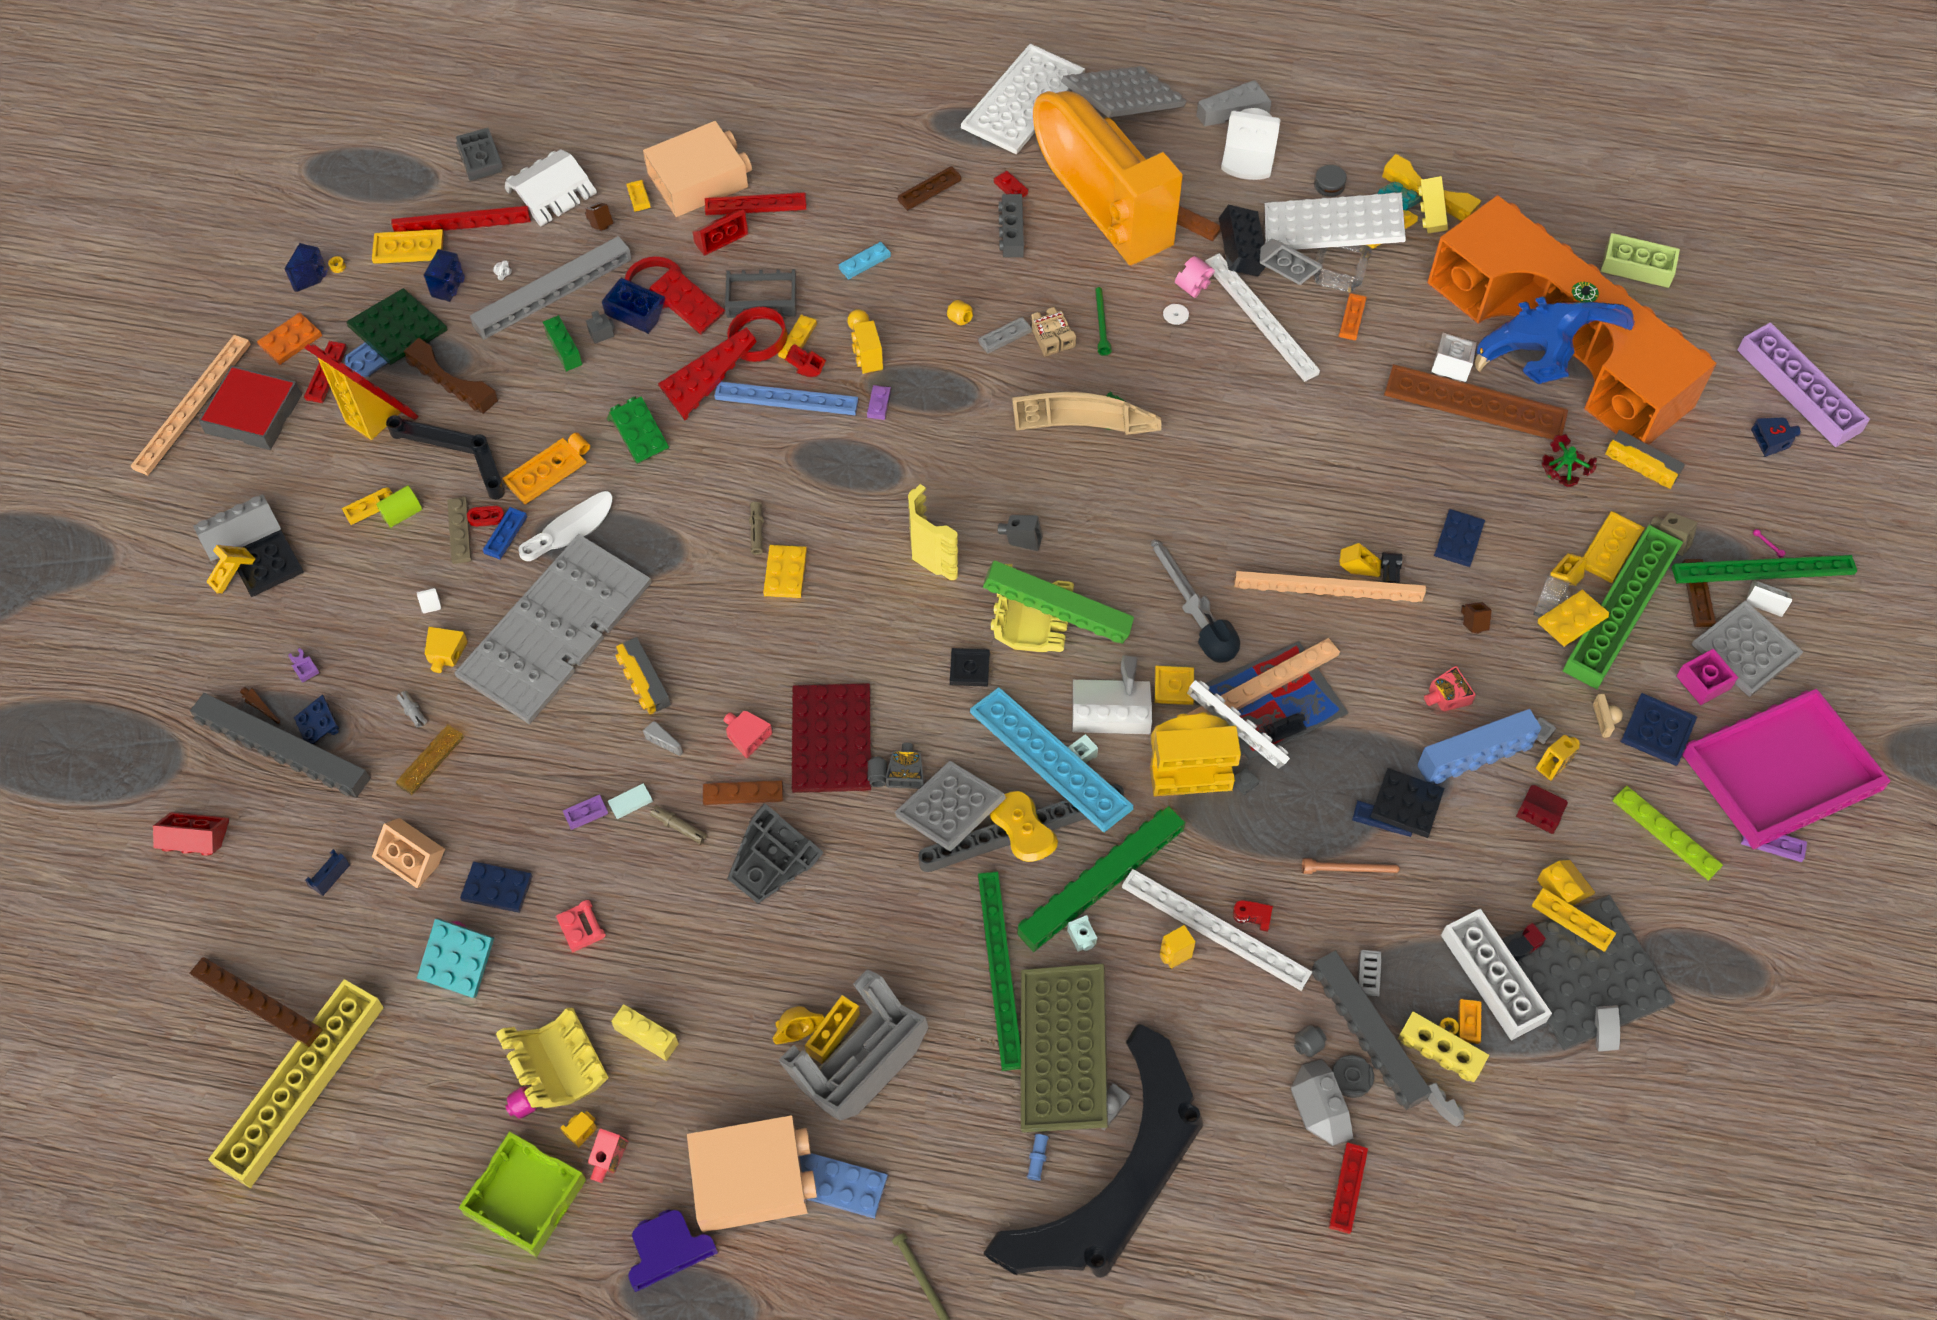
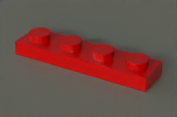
[304,341,347,403]
[1328,1142,1368,1234]

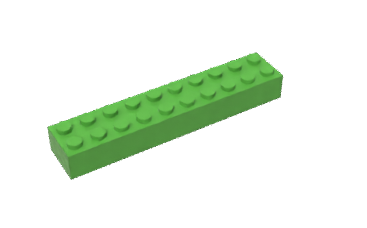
[1562,525,1683,690]

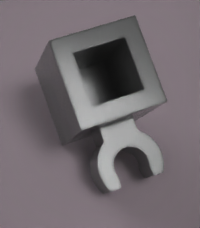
[586,310,615,344]

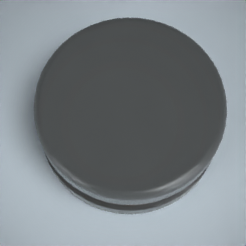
[1314,165,1347,197]

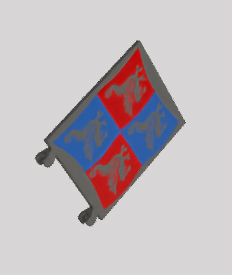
[1194,641,1348,760]

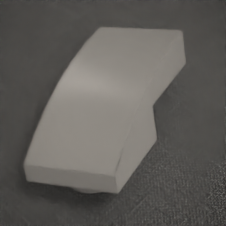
[1594,1005,1620,1052]
[1428,1083,1464,1126]

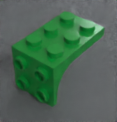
[607,396,669,464]

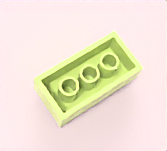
[1600,233,1680,288]

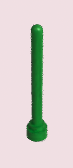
[1095,287,1112,356]

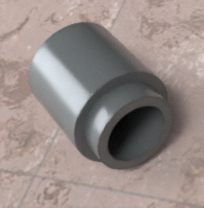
[868,756,887,787]

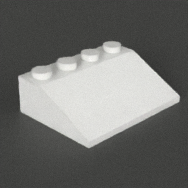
[1072,679,1152,734]

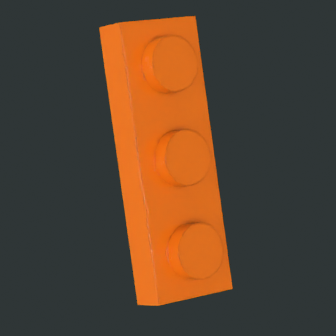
[1339,293,1367,341]

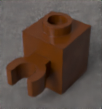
[585,202,613,231]
[1461,602,1492,633]

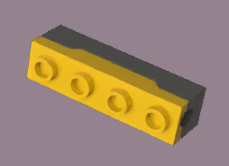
[1605,430,1685,489]
[615,637,671,715]

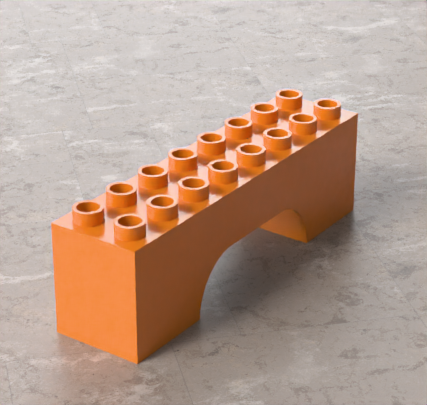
[1427,195,1717,445]

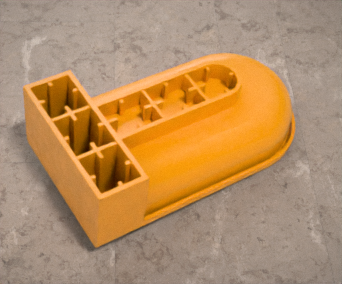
[1033,91,1183,266]

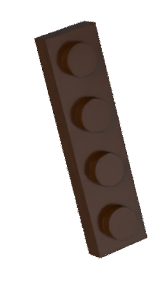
[897,166,961,211]
[1682,559,1716,627]

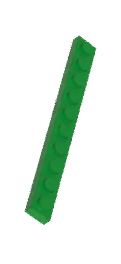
[1671,555,1858,584]
[978,872,1021,1071]

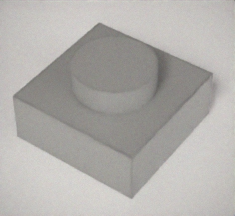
[1536,717,1556,744]

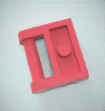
[556,900,606,953]

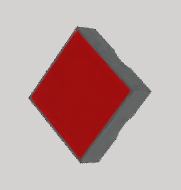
[199,366,302,450]

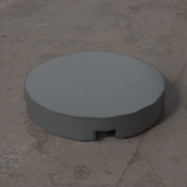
[1332,1055,1375,1098]

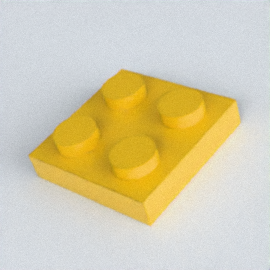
[1154,666,1194,705]

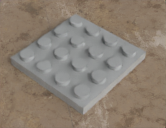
[1692,601,1803,697]
[895,761,1006,852]

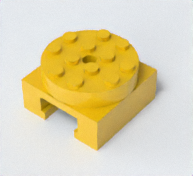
[1150,712,1241,796]

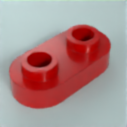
[467,506,505,527]

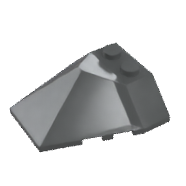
[727,803,824,903]

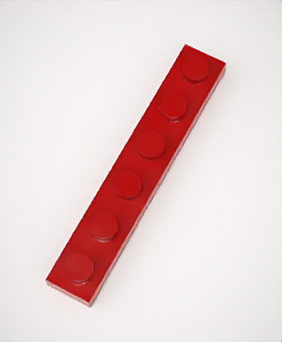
[705,193,806,215]

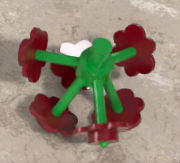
[1542,434,1597,487]

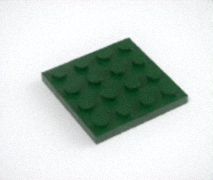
[346,288,447,365]

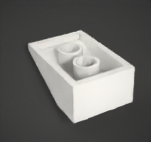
[1432,333,1477,382]

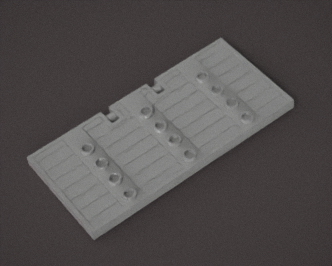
[454,534,652,725]

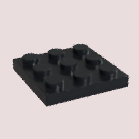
[237,530,304,597]
[1370,768,1445,838]

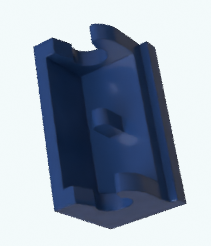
[305,849,350,896]

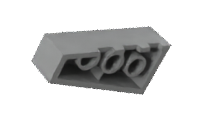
[1196,80,1271,126]

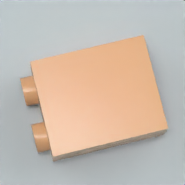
[643,121,752,217]
[687,1115,817,1233]

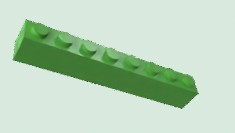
[983,560,1134,644]

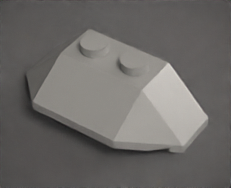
[1291,1059,1354,1146]

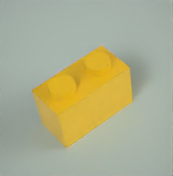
[1159,925,1196,969]

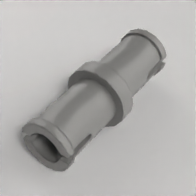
[396,691,427,728]

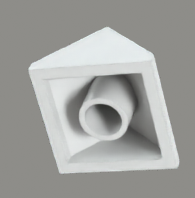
[1746,580,1792,617]

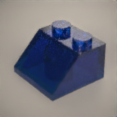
[284,243,327,292]

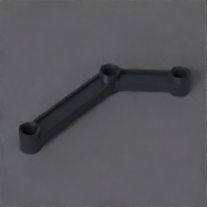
[386,415,505,500]

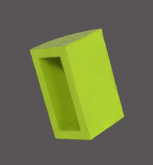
[376,485,422,528]

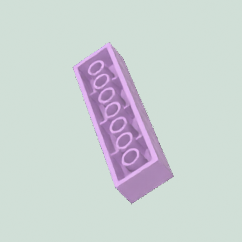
[1737,322,1870,448]

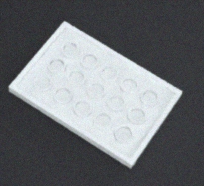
[1187,680,1290,769]

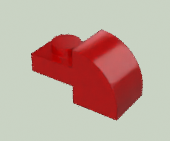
[785,344,826,377]

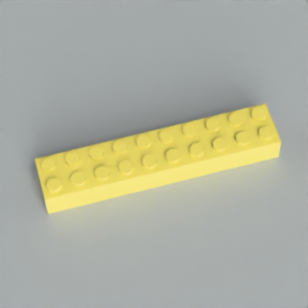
[208,979,384,1188]

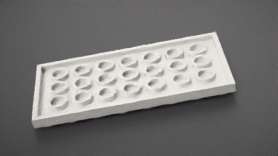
[961,44,1085,154]
[1265,193,1405,250]

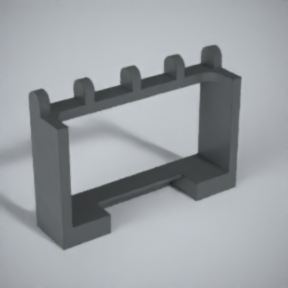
[725,269,797,318]

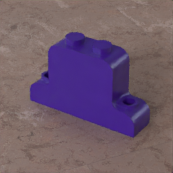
[628,1209,718,1292]

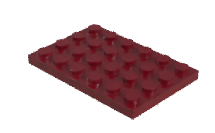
[792,683,871,793]

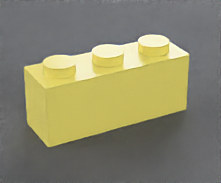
[1418,176,1448,234]
[611,1004,679,1061]

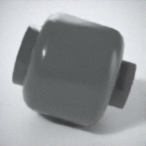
[1294,1025,1327,1057]

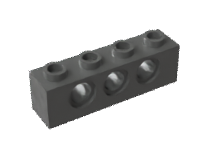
[998,194,1024,258]

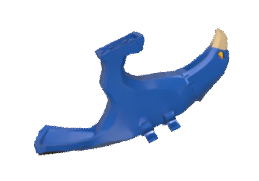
[1475,297,1635,384]

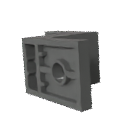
[456,128,503,181]

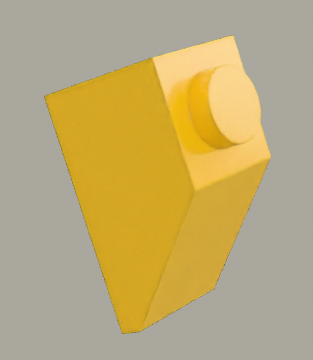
[1339,543,1381,577]
[1551,553,1585,586]

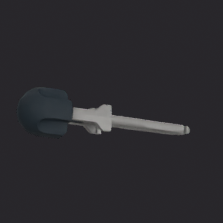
[1151,539,1240,663]

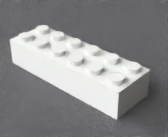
[1441,909,1552,1041]

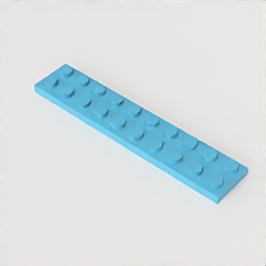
[970,687,1133,832]

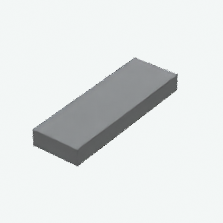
[978,317,1032,354]

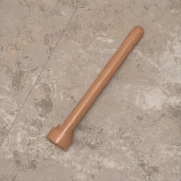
[1302,858,1400,874]

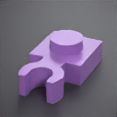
[289,648,319,683]

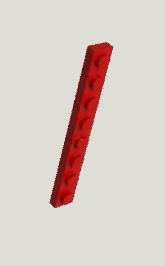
[391,206,531,232]

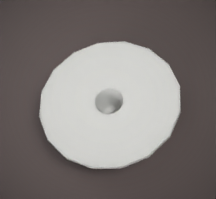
[1163,304,1189,325]

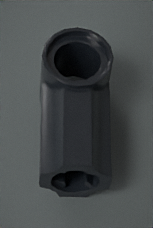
[1381,552,1402,583]

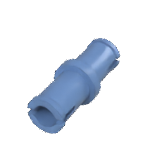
[1027,1134,1049,1181]

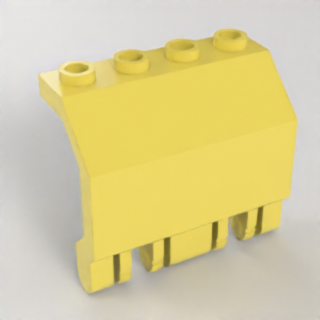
[908,484,958,580]
[991,564,1074,652]
[496,1007,608,1108]

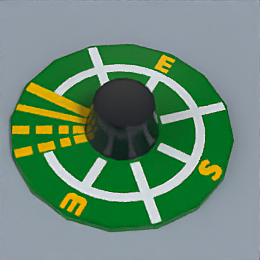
[1572,282,1599,302]

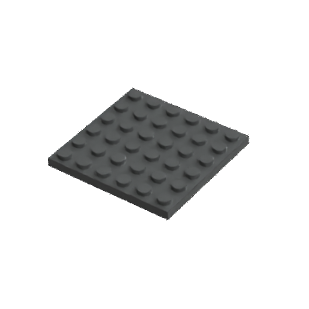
[1502,895,1675,1051]

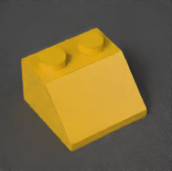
[1537,860,1595,906]

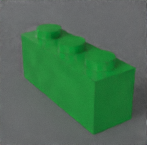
[543,315,582,372]

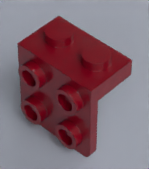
[1516,785,1568,834]

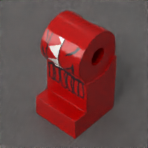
[1233,900,1273,932]

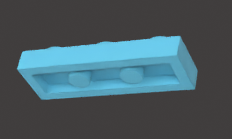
[838,242,891,280]

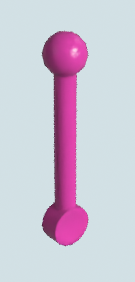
[1753,529,1785,558]

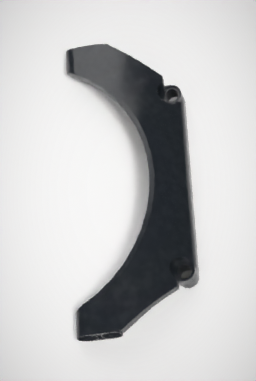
[983,1024,1203,1277]

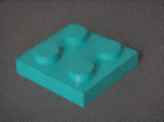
[1378,182,1422,211]

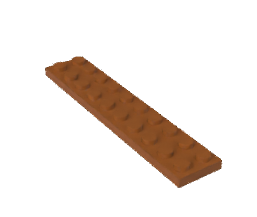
[1384,364,1568,440]

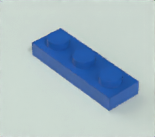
[483,507,527,560]

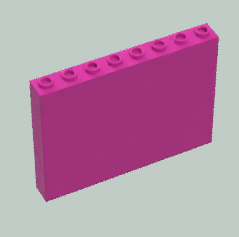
[1682,689,1891,850]

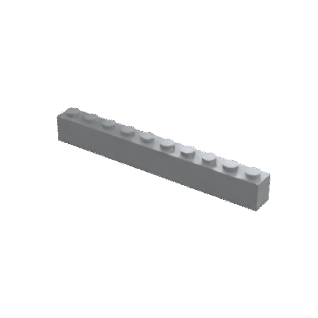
[470,236,632,340]

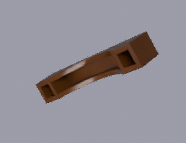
[404,338,498,414]

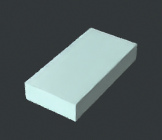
[608,783,653,819]

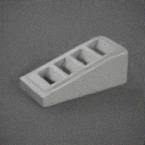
[1120,655,1138,695]
[643,721,683,756]
[1358,950,1381,996]

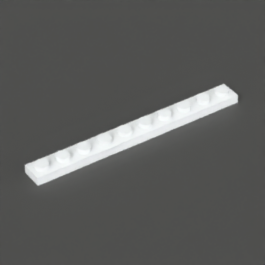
[1205,253,1320,382]
[1122,869,1312,991]

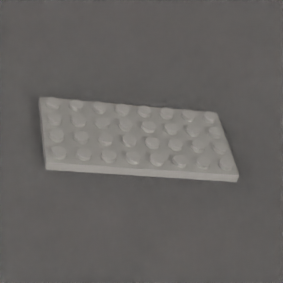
[1061,66,1186,118]

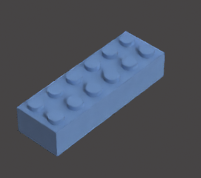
[1417,709,1541,784]

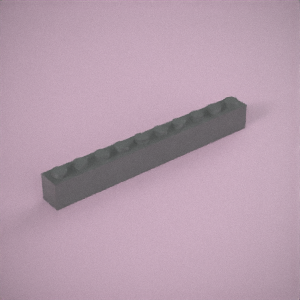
[190,693,370,798]

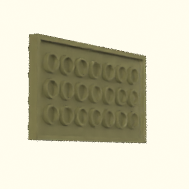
[1021,964,1108,1133]

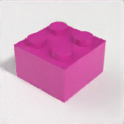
[1676,648,1738,705]

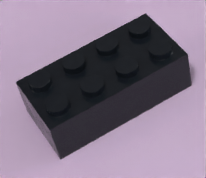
[1219,204,1266,277]

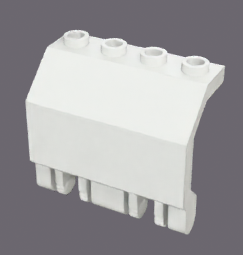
[505,149,597,227]

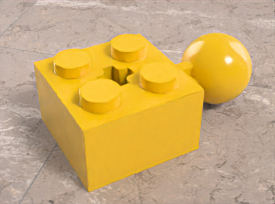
[847,309,883,374]

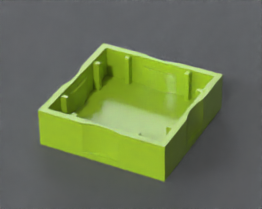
[459,1131,586,1257]

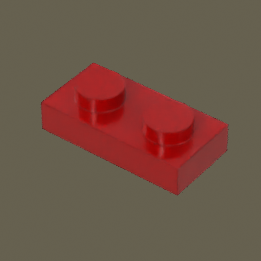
[994,170,1028,198]

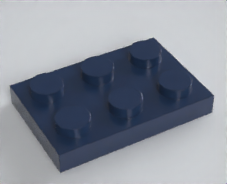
[1434,509,1485,567]
[460,861,533,913]

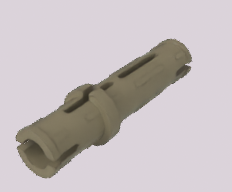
[749,502,764,555]
[650,805,707,845]

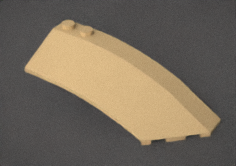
[1012,392,1161,435]

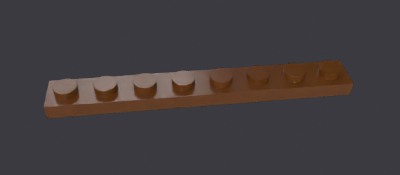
[189,957,323,1047]

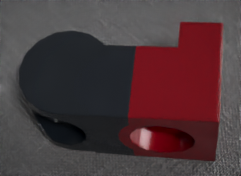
[1507,923,1546,961]

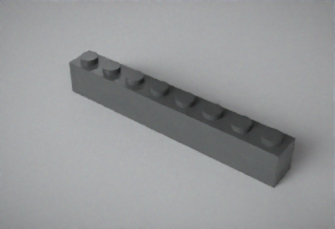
[1312,950,1432,1111]

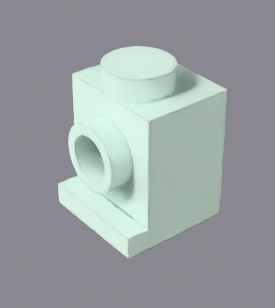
[1068,734,1098,763]
[1067,915,1097,952]

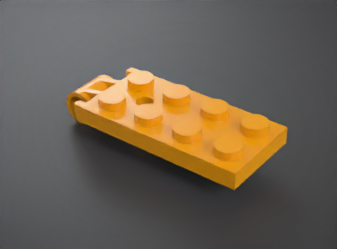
[502,432,590,505]

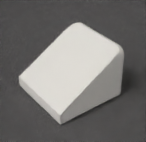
[417,588,441,613]

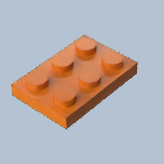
[257,312,322,365]

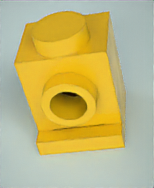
[560,1111,597,1148]

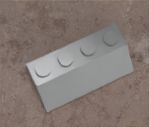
[193,494,281,561]

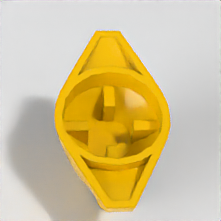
[772,1006,824,1045]

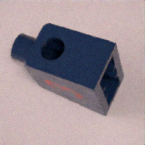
[1751,417,1801,457]

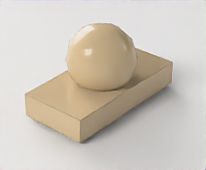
[1593,694,1623,738]

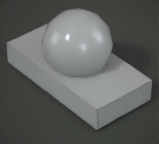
[1101,1083,1130,1131]

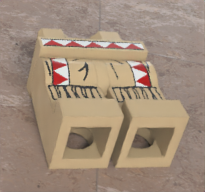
[1031,307,1076,357]

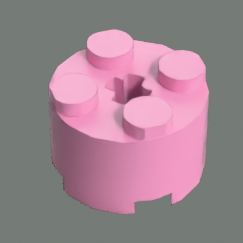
[1175,256,1215,298]

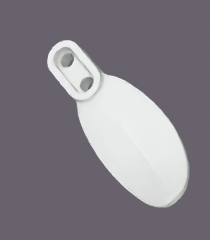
[519,491,612,561]

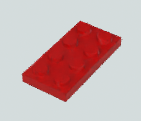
[649,266,725,335]

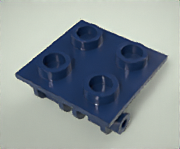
[294,695,339,745]

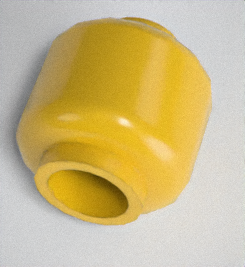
[947,300,973,325]

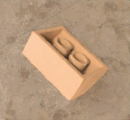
[372,818,445,888]

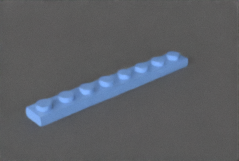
[715,382,858,415]

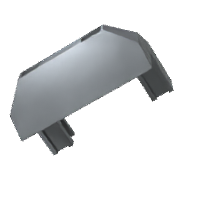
[778,969,928,1121]

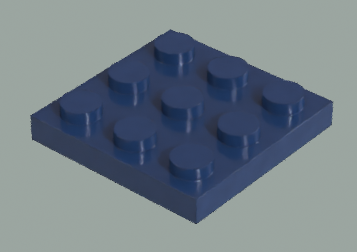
[1620,693,1697,766]

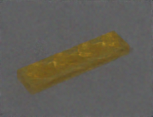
[395,724,464,795]

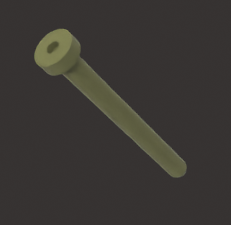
[892,1233,950,1320]

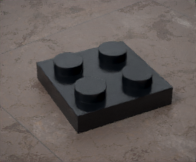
[950,648,990,687]

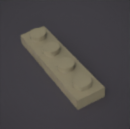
[447,497,472,564]

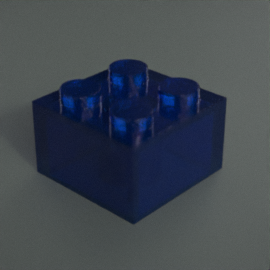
[424,249,465,302]

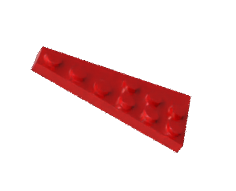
[658,327,757,421]

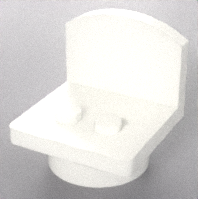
[1221,108,1281,180]

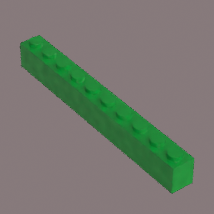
[1018,806,1185,952]

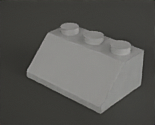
[1260,238,1323,285]

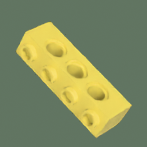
[1398,1012,1489,1083]

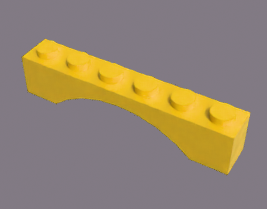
[1382,154,1481,221]

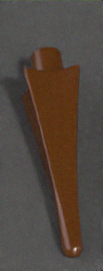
[240,687,280,724]

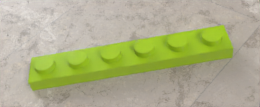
[1613,786,1723,881]

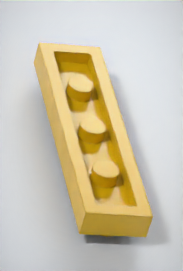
[1532,888,1616,952]

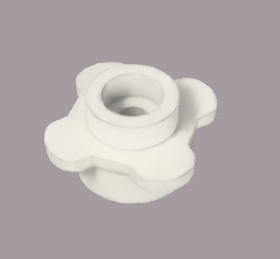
[494,260,512,281]

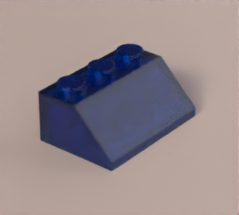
[602,277,665,334]

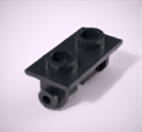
[1263,713,1307,743]

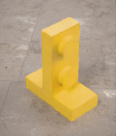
[207,545,255,594]

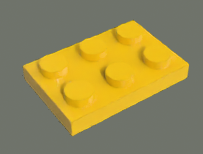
[763,545,807,598]
[1538,589,1609,647]

